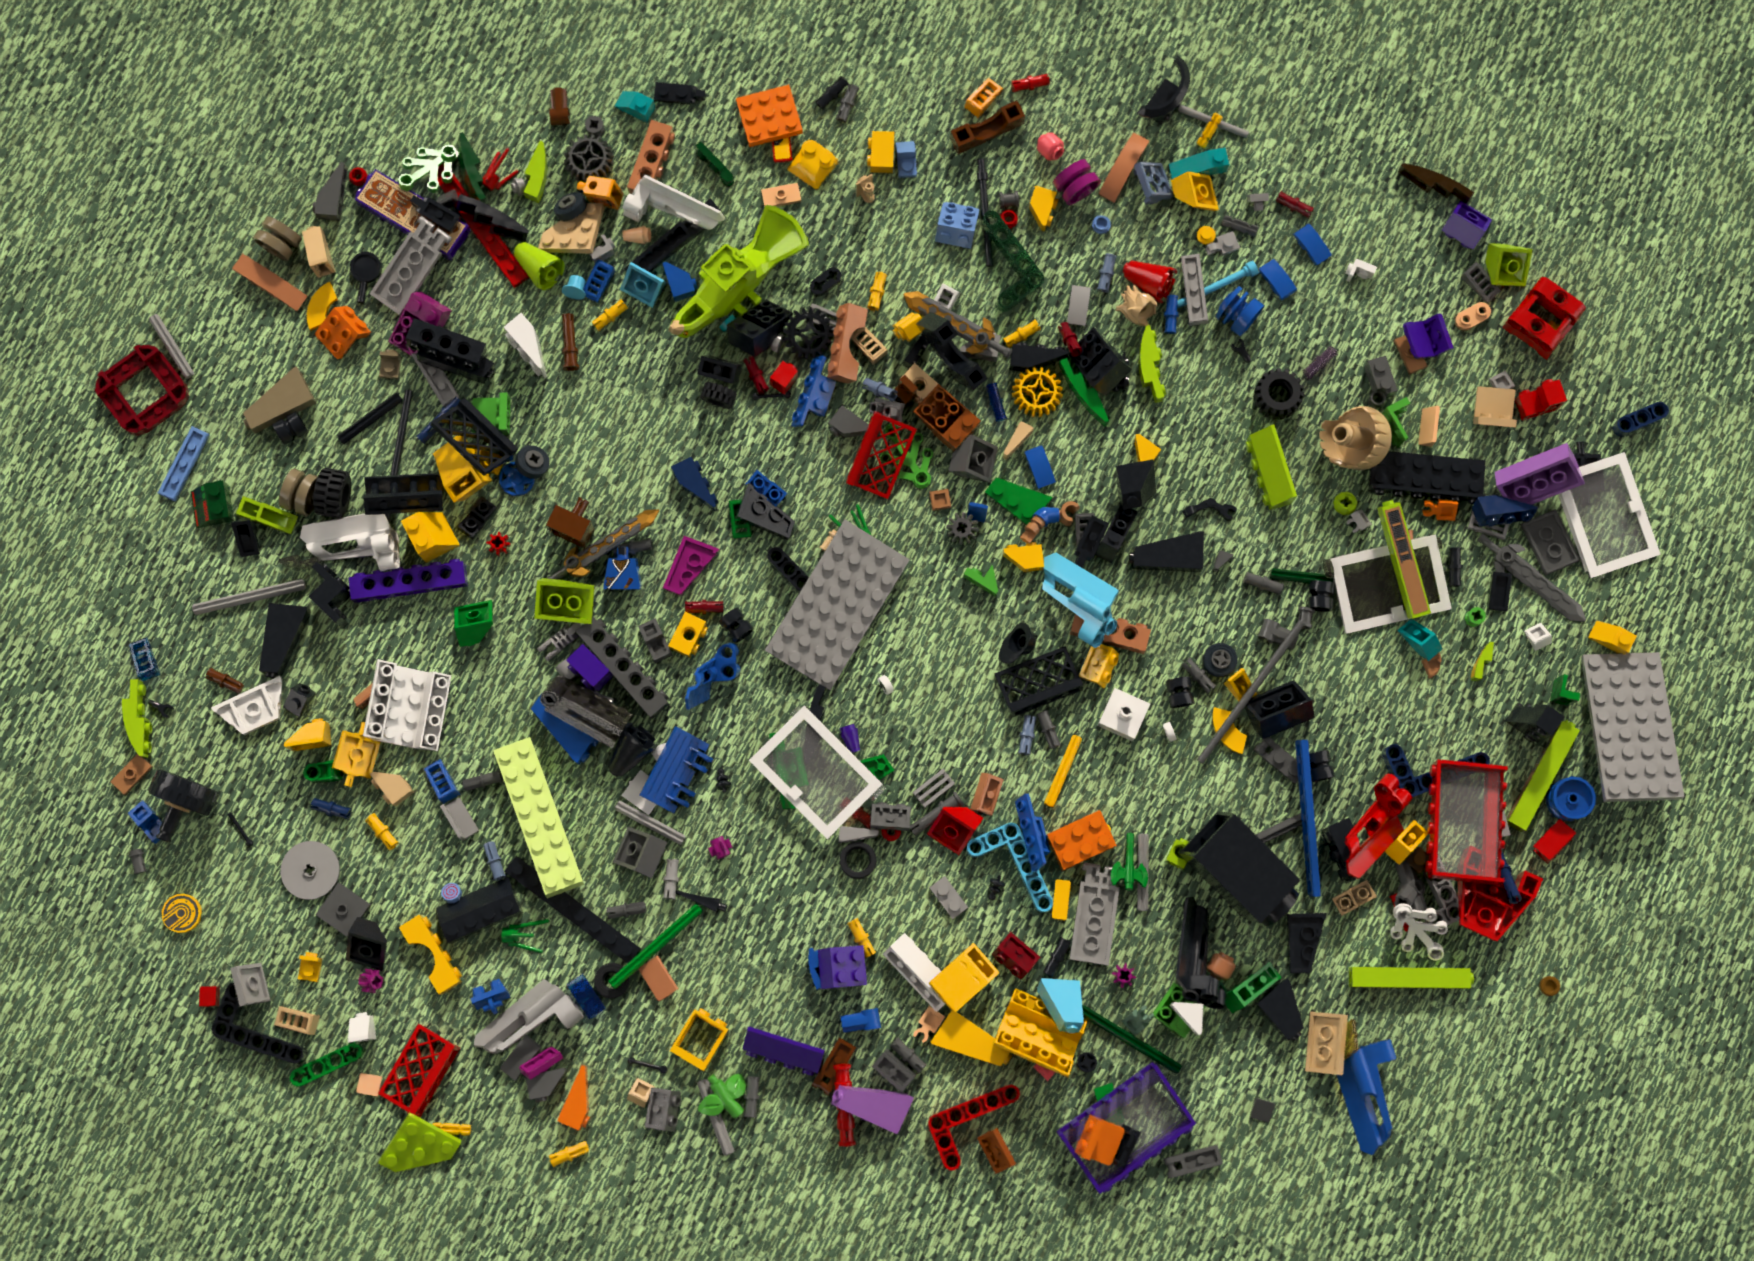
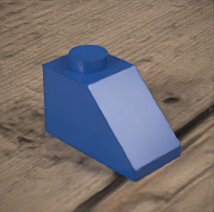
[662,262,698,302]

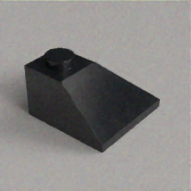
[1116,459,1156,510]
[346,917,387,971]

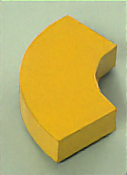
[307,282,338,331]
[1212,707,1247,755]

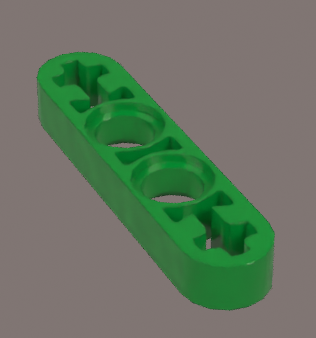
[290,1043,364,1087]

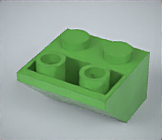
[1153,982,1206,1038]

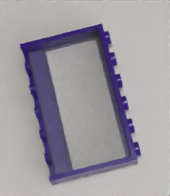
[1056,1062,1197,1194]

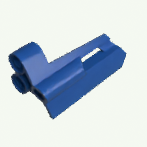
[685,642,741,710]
[1337,1039,1397,1155]

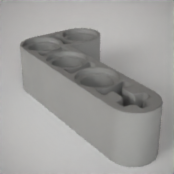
[1422,850,1459,928]

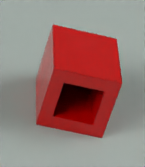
[769,361,798,395]

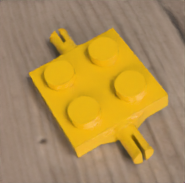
[332,722,381,788]

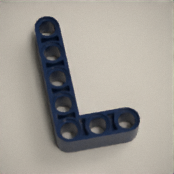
[1382,744,1490,798]

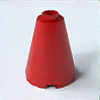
[1122,260,1177,303]

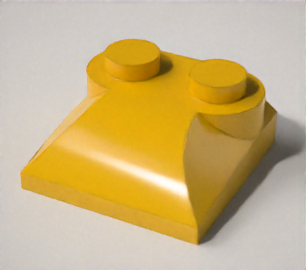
[787,140,839,190]

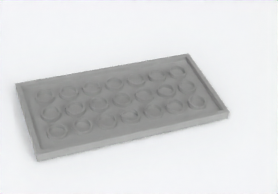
[765,519,910,690]
[1581,652,1684,802]

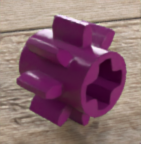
[708,836,733,860]
[1111,963,1136,988]
[358,969,383,993]

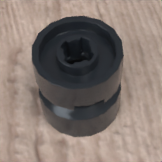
[272,411,308,445]
[1308,580,1335,612]
[719,607,754,644]
[1165,677,1195,708]
[1309,750,1335,782]

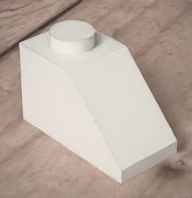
[348,1012,376,1043]

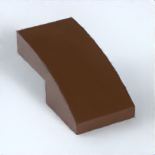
[894,375,918,409]

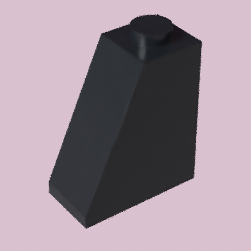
[1255,978,1304,1041]

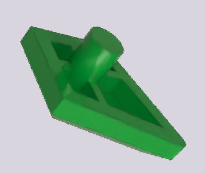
[860,754,894,781]

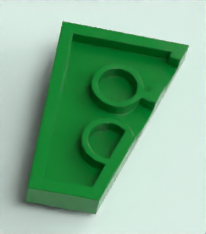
[984,477,1053,525]

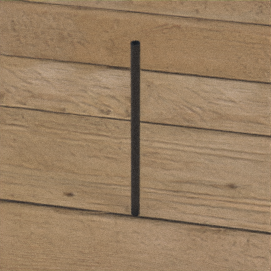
[385,390,413,523]

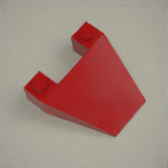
[1457,846,1543,942]

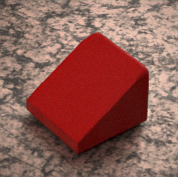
[199,986,220,1007]

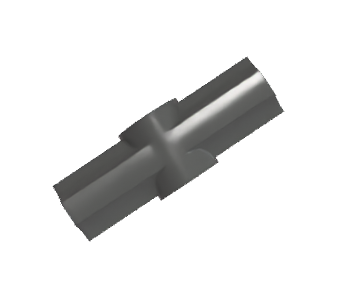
[1394,861,1427,920]

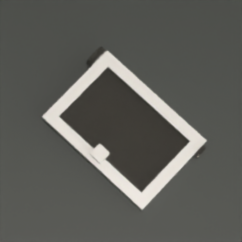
[1323,534,1452,634]

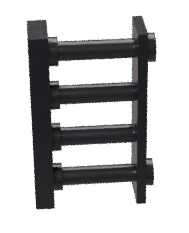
[363,473,443,515]

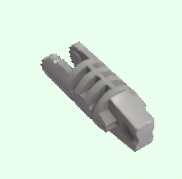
[537,623,582,661]

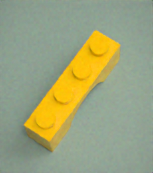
[399,915,462,995]

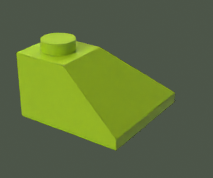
[1485,243,1533,286]

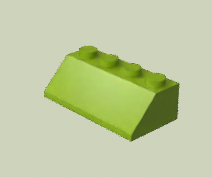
[1245,424,1297,510]

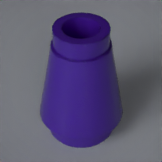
[839,724,860,753]

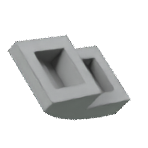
[1067,285,1091,326]

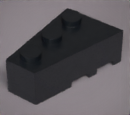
[1505,702,1565,743]

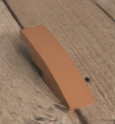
[232,254,307,312]

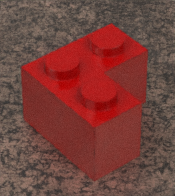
[1515,379,1567,421]

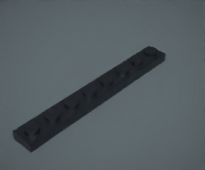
[504,856,641,963]

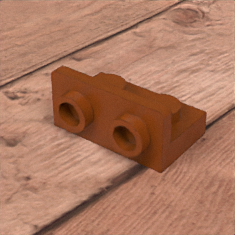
[977,1128,1016,1174]

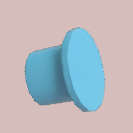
[562,275,586,300]

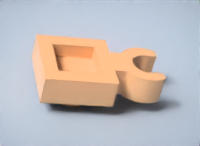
[913,1006,945,1043]

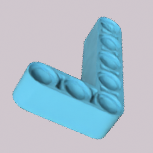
[967,823,1053,913]

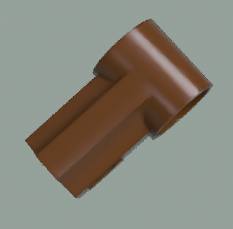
[549,87,570,126]

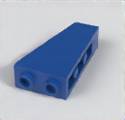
[531,693,601,765]

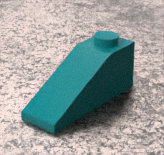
[1168,147,1229,179]

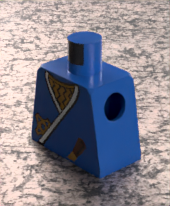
[603,547,642,589]

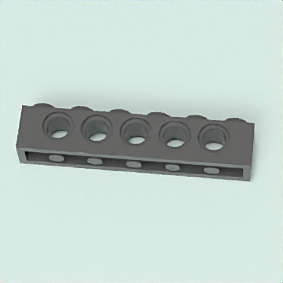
[576,617,669,719]

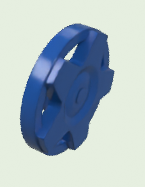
[499,461,535,496]

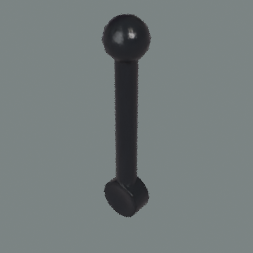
[752,391,791,400]
[228,812,253,847]
[627,1057,668,1073]

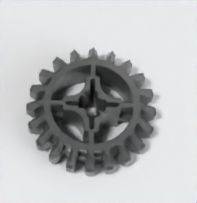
[564,134,614,183]

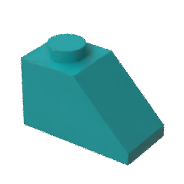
[614,91,656,123]
[1397,619,1443,661]

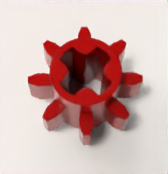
[486,531,511,556]

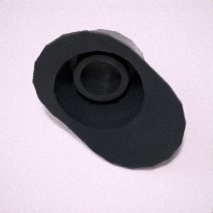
[999,623,1038,664]

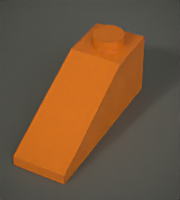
[557,1065,590,1130]

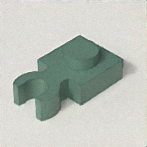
[1121,1005,1154,1036]

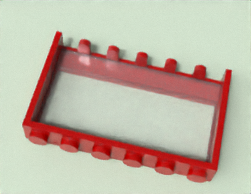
[1425,759,1508,886]

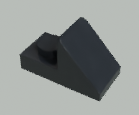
[231,518,260,557]

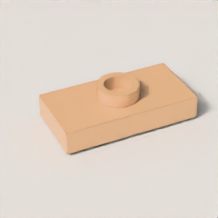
[761,183,801,207]

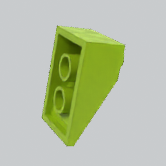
[534,578,595,624]

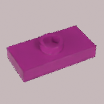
[519,1046,563,1080]

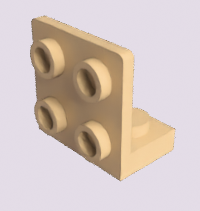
[1473,386,1517,427]

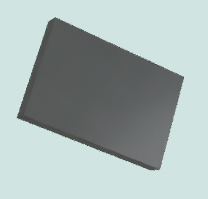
[1520,509,1581,576]

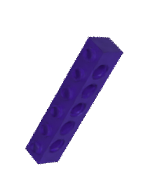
[348,559,468,603]

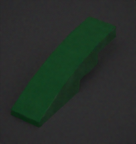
[457,132,486,203]

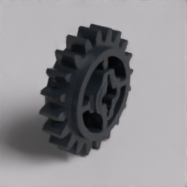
[782,306,834,359]

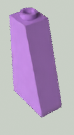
[831,1085,914,1135]

